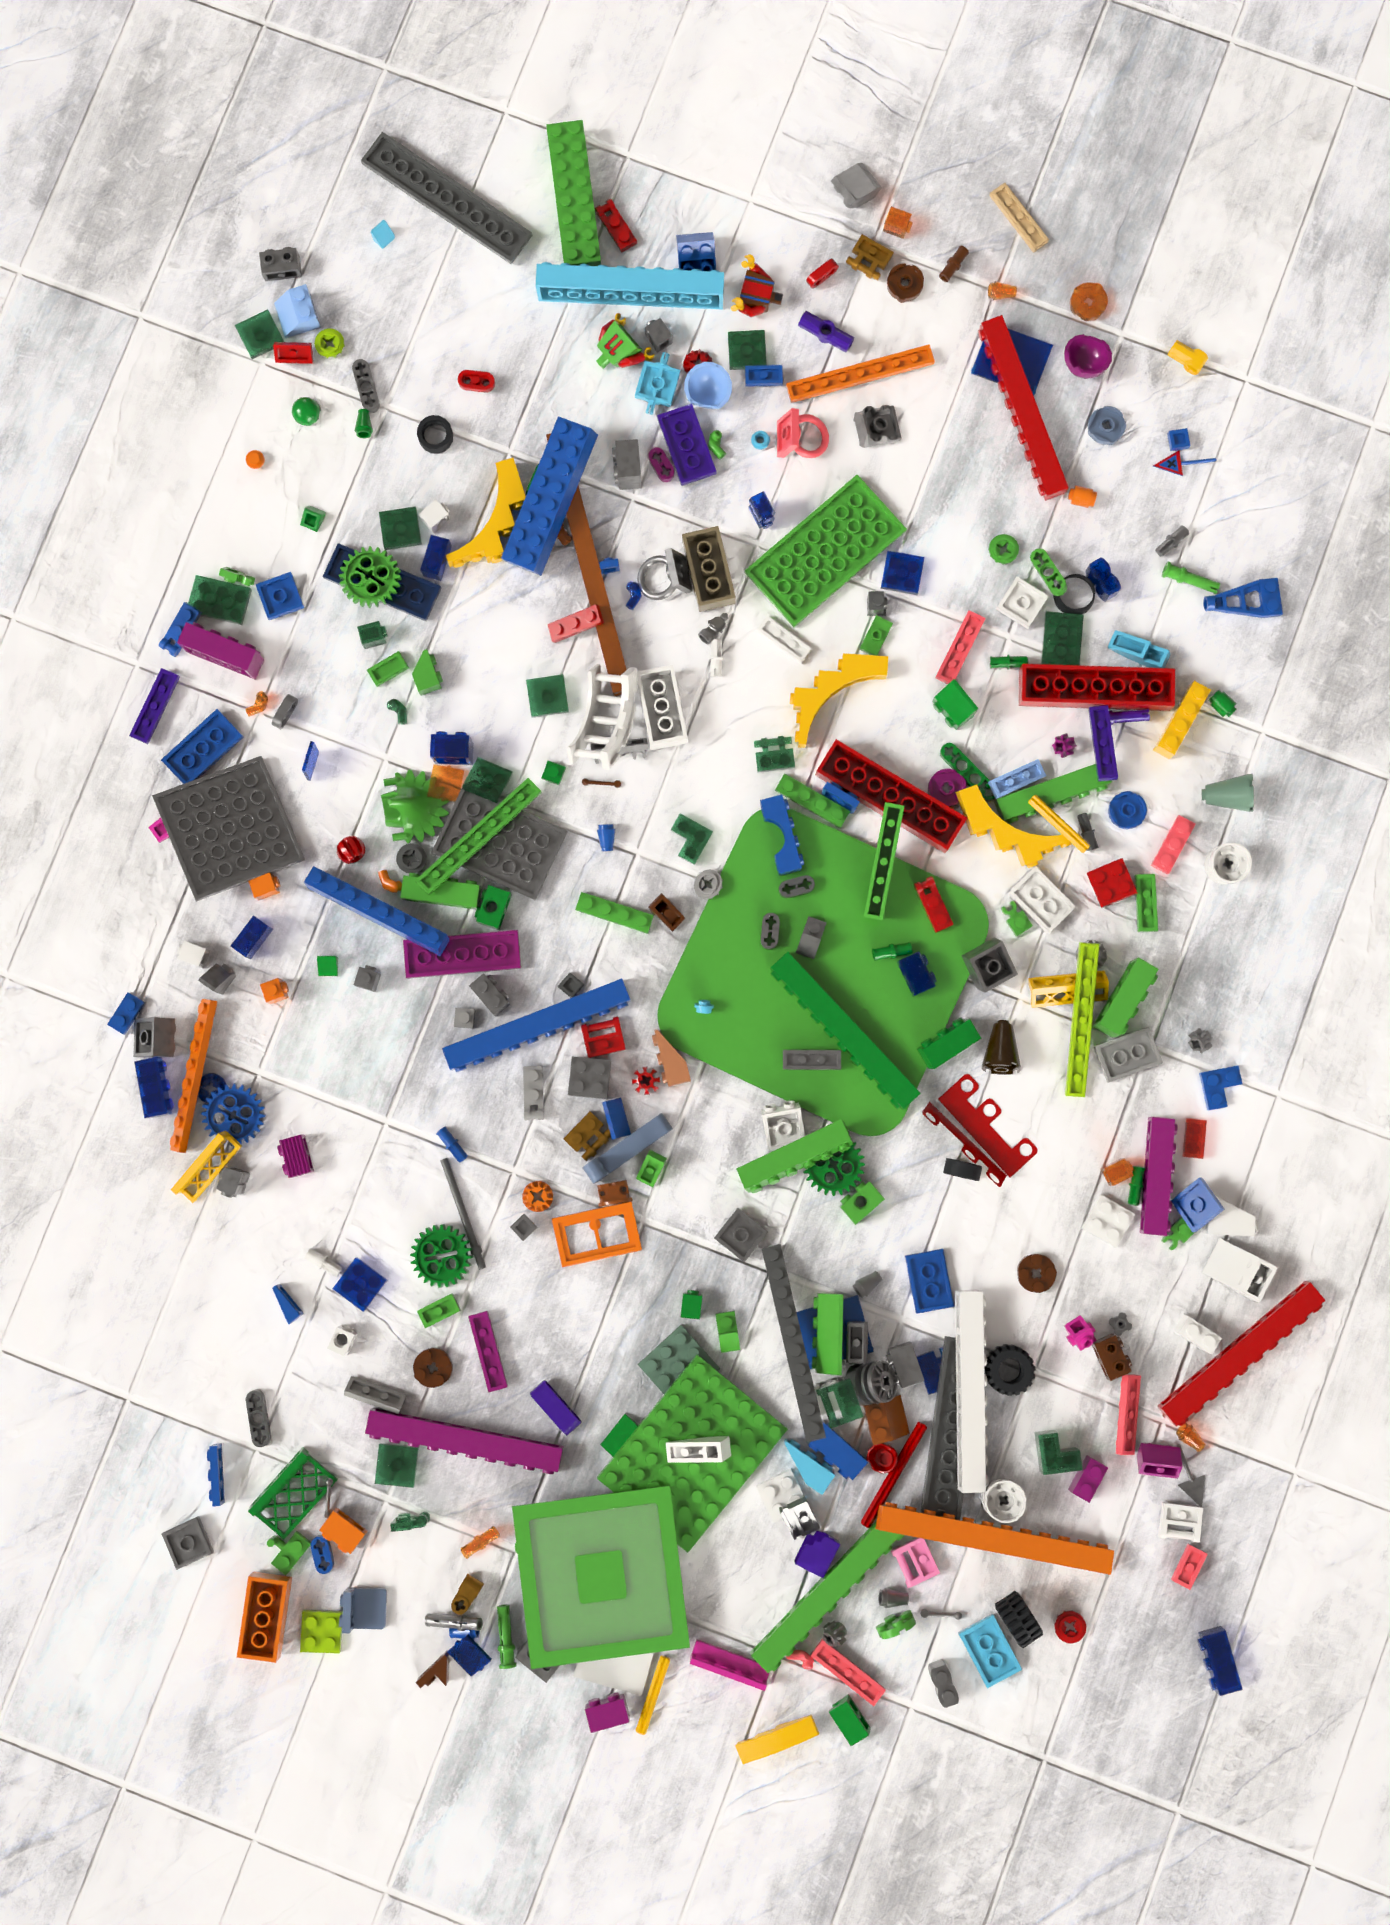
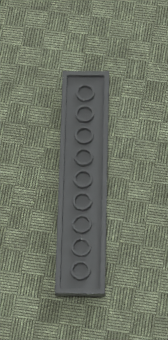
[361,132,533,264]
[920,1336,964,1520]

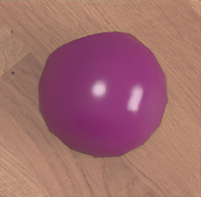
[1064,334,1112,379]

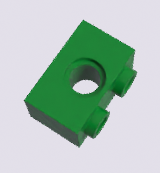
[474,885,512,931]

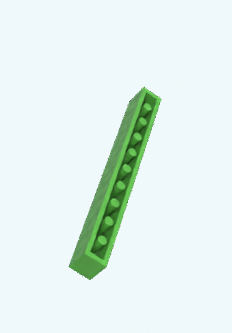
[750,1520,905,1673]

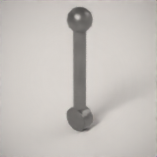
[324,1478,333,1518]
[920,1609,962,1620]

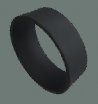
[1053,574,1095,616]

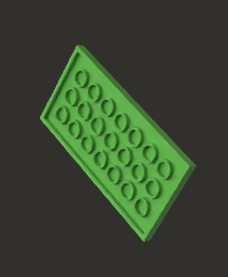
[744,475,907,628]

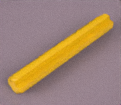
[1028,795,1090,853]
[636,1655,670,1735]

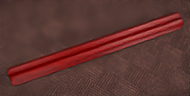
[861,1422,927,1528]

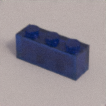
[134,1057,174,1119]
[1197,1626,1243,1696]

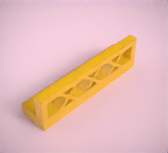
[1028,970,1109,1008]
[171,1130,242,1203]

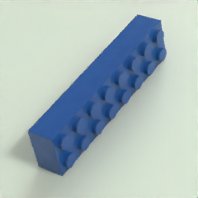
[501,416,598,576]

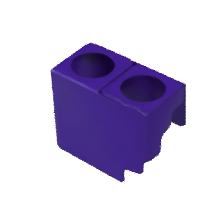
[794,1530,841,1578]

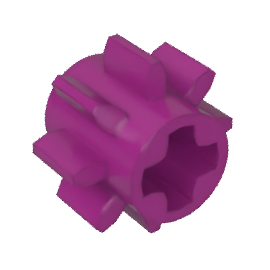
[1052,733,1077,758]

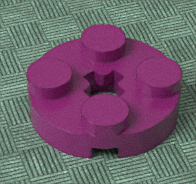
[928,769,967,807]

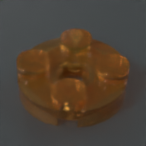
[1069,282,1108,321]

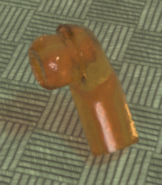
[245,691,268,717]

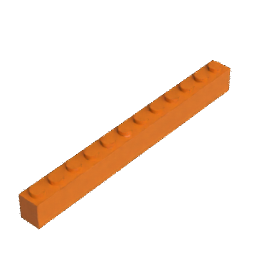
[875,1502,1114,1575]

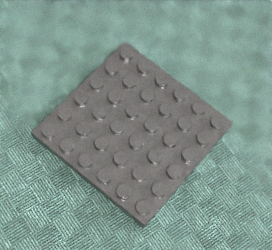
[152,756,305,902]

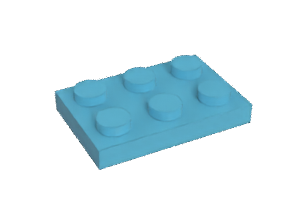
[958,1614,1022,1689]

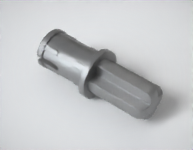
[1155,525,1189,557]

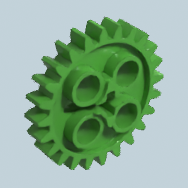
[339,546,401,608]

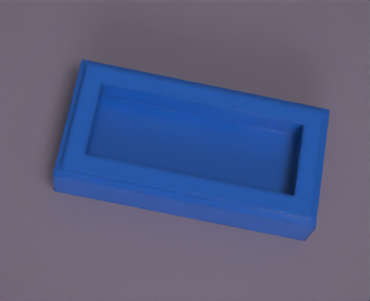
[602,1097,631,1140]

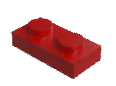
[273,342,314,364]

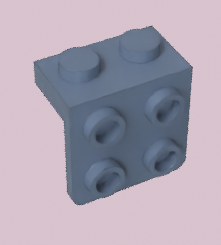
[339,1588,387,1634]

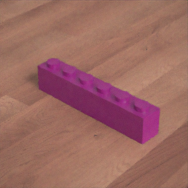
[1140,1117,1178,1236]

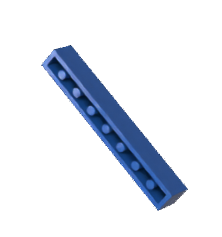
[304,866,450,957]

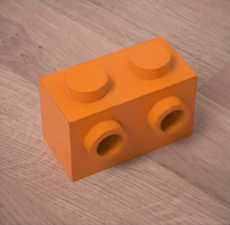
[319,1508,368,1554]

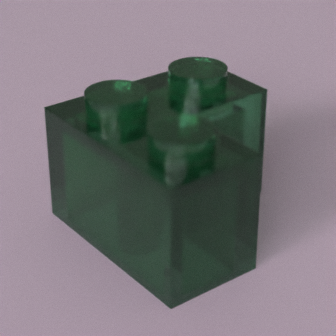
[1034,1430,1083,1475]

